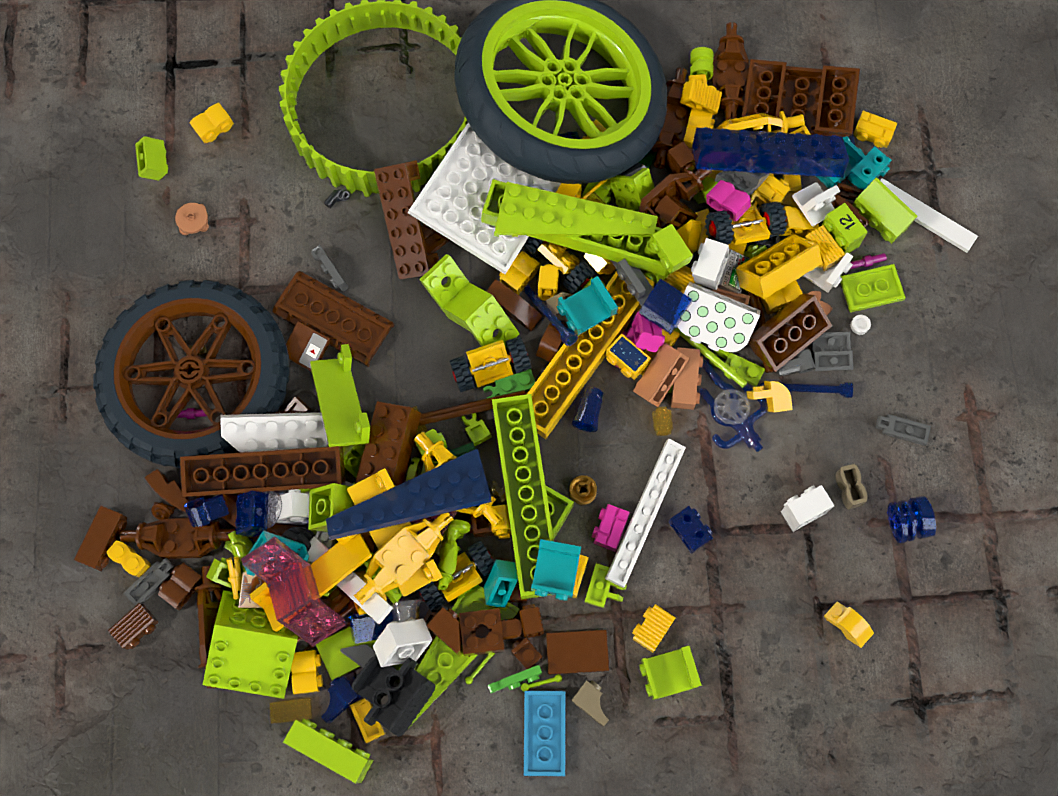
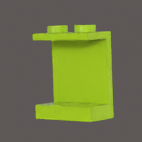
[639,646,702,700]

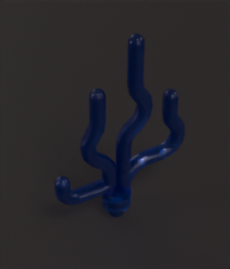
[700,360,768,452]

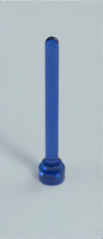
[523,286,578,346]
[759,382,853,398]

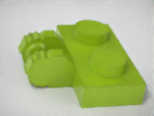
[585,563,627,608]

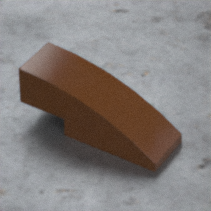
[486,279,542,331]
[144,469,199,518]

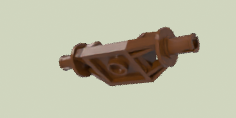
[712,22,749,120]
[651,68,691,169]
[638,163,712,227]
[120,518,237,559]
[195,566,223,689]

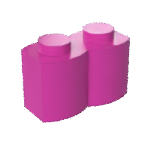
[706,180,751,222]

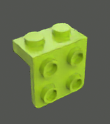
[609,168,655,211]

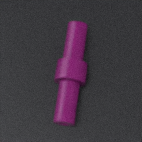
[850,253,887,269]
[177,408,211,419]

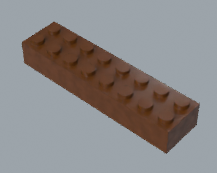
[353,401,421,553]
[180,446,346,497]

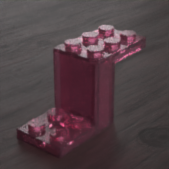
[241,537,346,646]

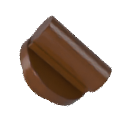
[151,502,175,520]

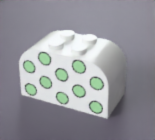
[675,282,761,352]

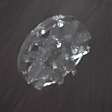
[714,389,750,424]
[254,491,282,528]

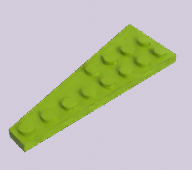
[494,182,658,237]
[408,585,520,729]

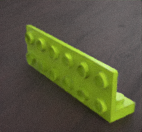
[310,344,370,447]

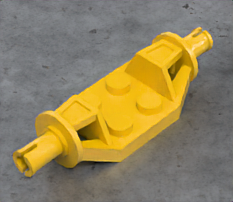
[692,111,805,151]
[414,432,504,527]
[353,513,454,605]

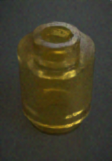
[652,407,673,436]

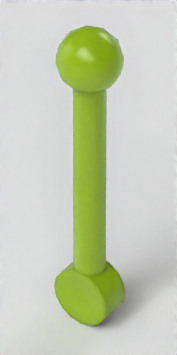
[465,653,495,684]
[521,674,562,692]

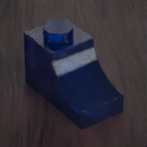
[321,677,361,724]

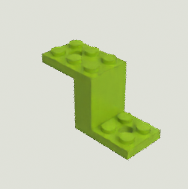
[419,254,520,348]

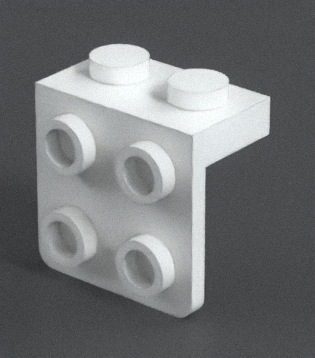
[803,252,853,293]

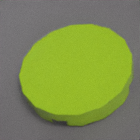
[406,457,422,481]

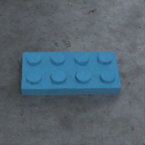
[524,691,565,776]

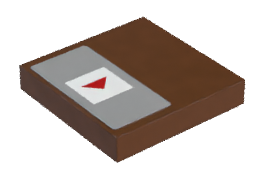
[286,321,332,372]

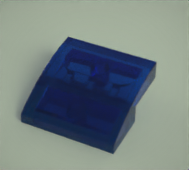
[639,279,693,335]

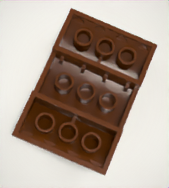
[742,59,860,140]

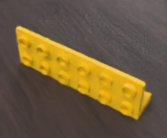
[347,468,443,597]
[249,533,372,632]

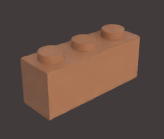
[633,343,690,407]
[671,347,703,410]

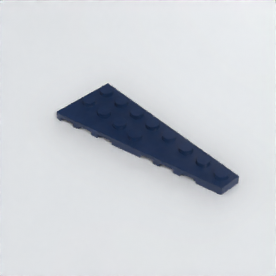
[326,449,492,541]

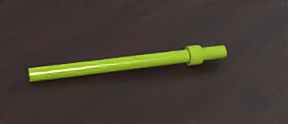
[658,311,748,388]

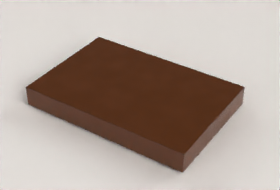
[546,630,609,675]

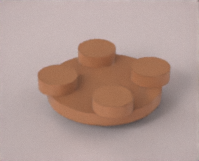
[175,203,209,235]

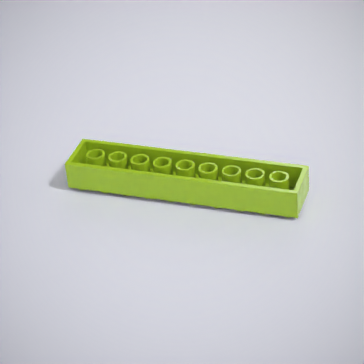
[481,179,667,276]
[492,394,554,600]

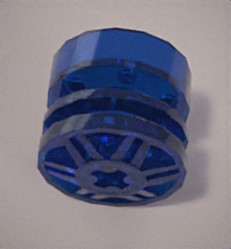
[887,496,936,544]

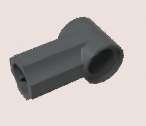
[776,350,816,377]

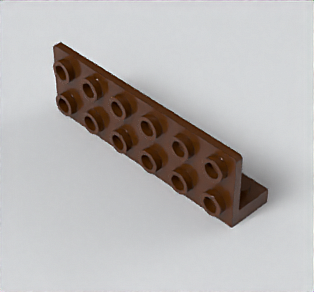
[374,160,439,279]

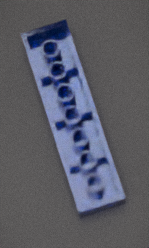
[692,127,849,178]

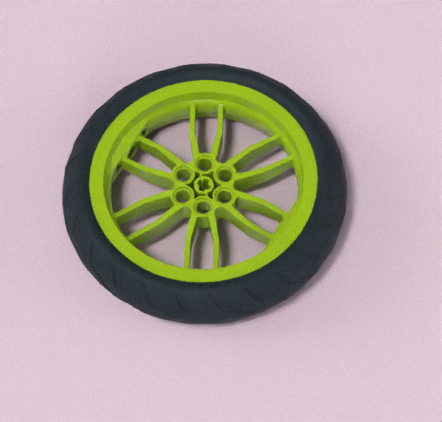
[454,0,667,184]

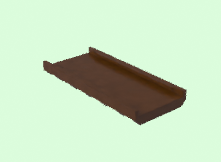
[272,271,395,367]

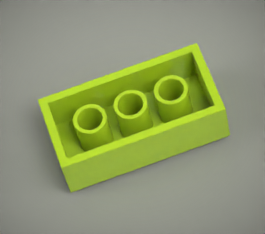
[283,718,374,783]

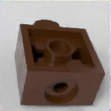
[459,608,523,656]

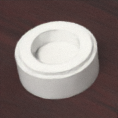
[850,315,871,335]

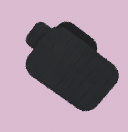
[352,655,435,737]

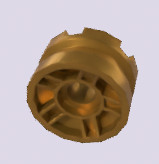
[569,475,597,505]

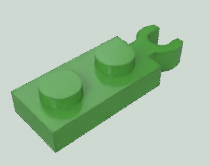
[483,369,535,398]
[488,665,542,693]

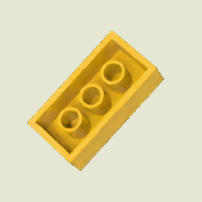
[736,234,822,299]

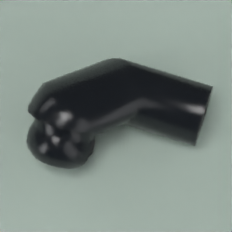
[324,189,350,209]

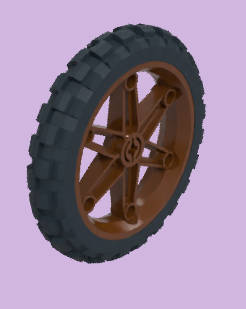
[93,280,290,468]

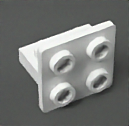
[792,182,840,226]

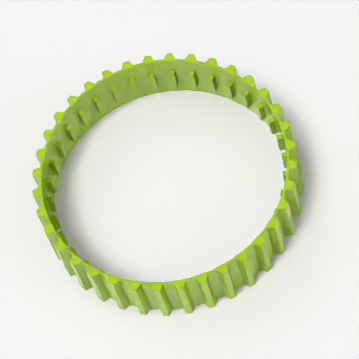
[279,0,468,197]

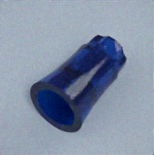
[571,387,603,432]

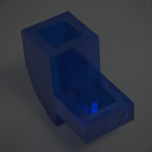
[184,494,229,527]

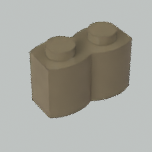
[836,464,867,510]

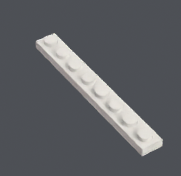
[605,439,686,588]

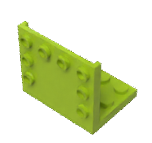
[203,590,302,699]

